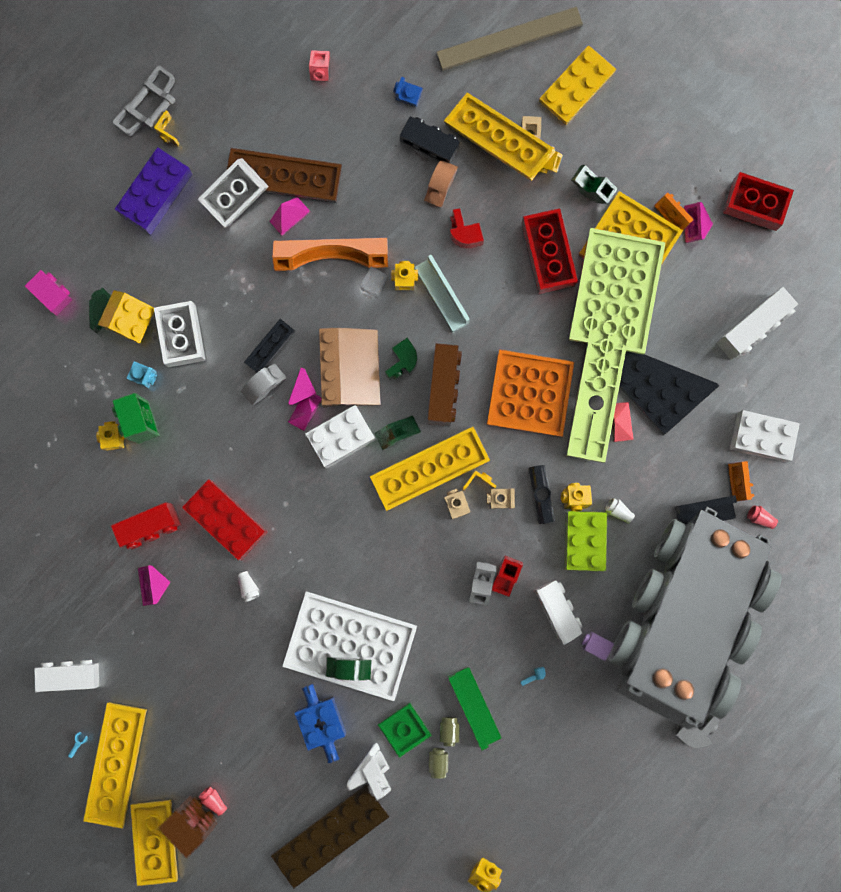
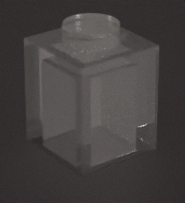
[360,267,388,299]

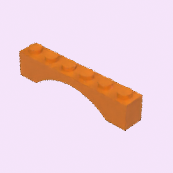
[272,238,388,271]

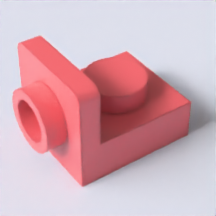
[309,51,330,81]

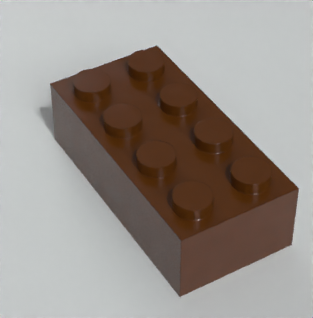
[428,343,462,427]
[158,795,218,859]

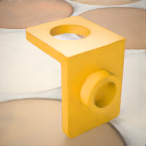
[154,110,180,146]
[462,471,496,491]

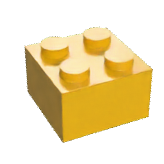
[98,290,154,343]

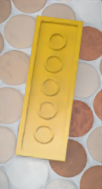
[444,92,555,181]
[370,427,490,511]
[83,702,147,828]

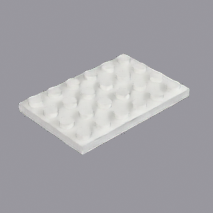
[282,591,417,701]

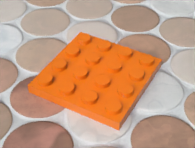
[487,349,574,437]

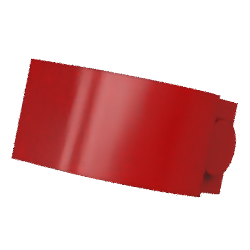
[449,208,484,248]
[492,555,523,597]

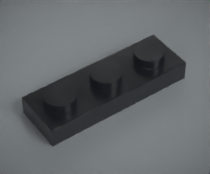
[244,319,295,373]

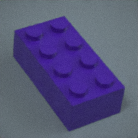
[115,147,193,235]

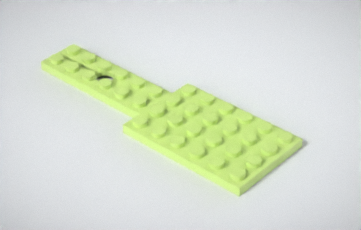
[566,228,666,463]

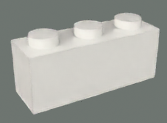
[35,660,99,692]

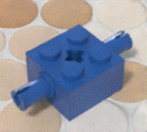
[295,684,347,763]

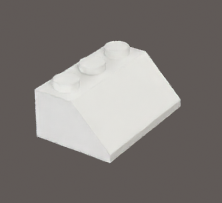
[534,580,583,645]

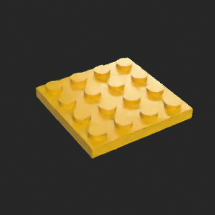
[579,191,683,265]

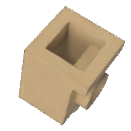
[521,116,542,139]
[487,489,515,509]

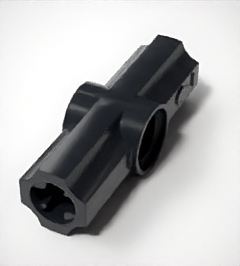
[528,465,555,525]

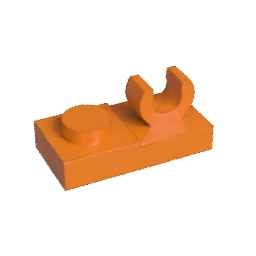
[654,193,693,230]
[728,461,755,502]

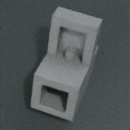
[240,364,287,405]
[469,562,497,606]
[672,714,720,748]

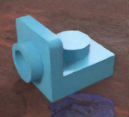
[126,361,157,388]

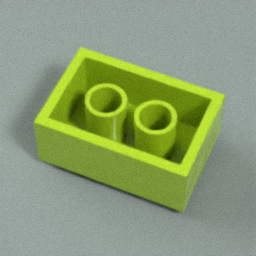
[564,511,607,571]

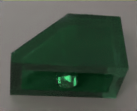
[89,287,111,333]
[374,415,421,450]

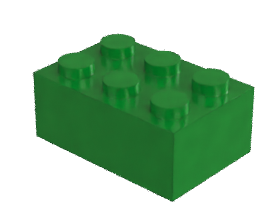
[112,393,159,444]

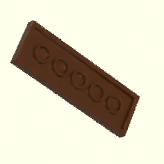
[227,148,342,203]

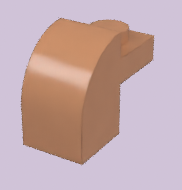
[424,160,458,207]

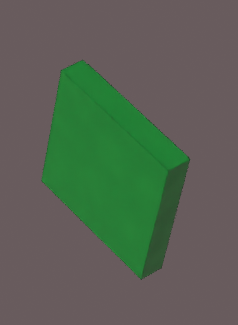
[378,702,432,758]

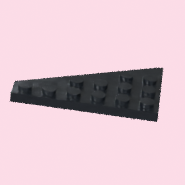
[619,351,719,435]

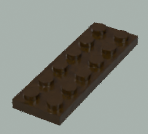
[271,784,390,889]

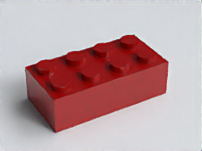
[521,208,578,295]
[182,479,268,561]

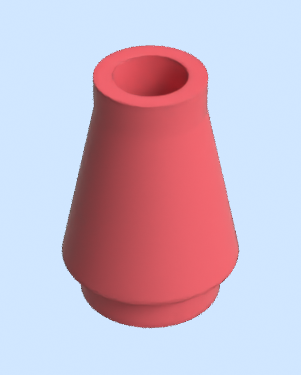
[747,505,778,529]
[198,786,227,816]

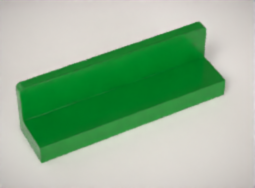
[448,667,501,750]

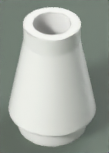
[605,498,635,524]
[237,571,260,602]

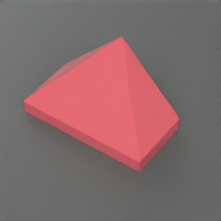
[612,402,633,442]

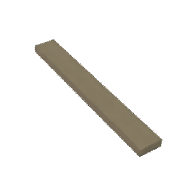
[437,6,583,71]

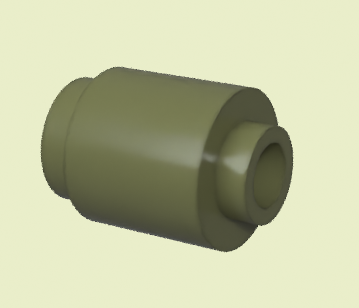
[440,717,459,746]
[429,748,448,779]

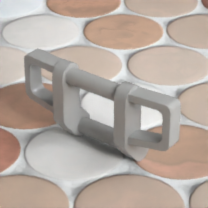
[113,66,176,136]

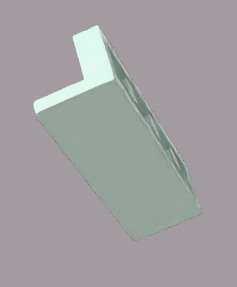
[415,255,470,333]

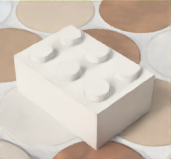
[198,158,269,228]
[154,301,206,368]
[306,405,375,469]
[729,410,800,463]

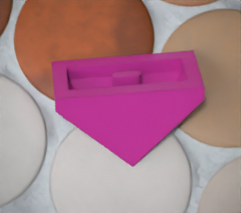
[269,197,310,235]
[684,202,713,243]
[287,368,316,406]
[288,394,322,432]
[138,565,170,606]

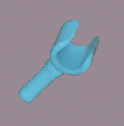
[521,667,546,686]
[68,732,88,758]

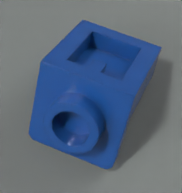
[393,77,423,107]

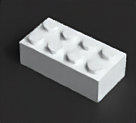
[716,287,798,360]

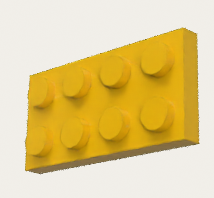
[539,45,616,125]
[130,800,178,886]

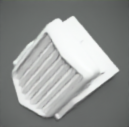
[346,743,391,800]

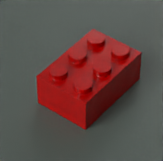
[723,172,794,231]
[111,502,182,550]

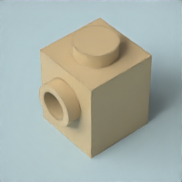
[444,489,471,519]

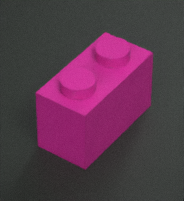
[25,270,73,316]

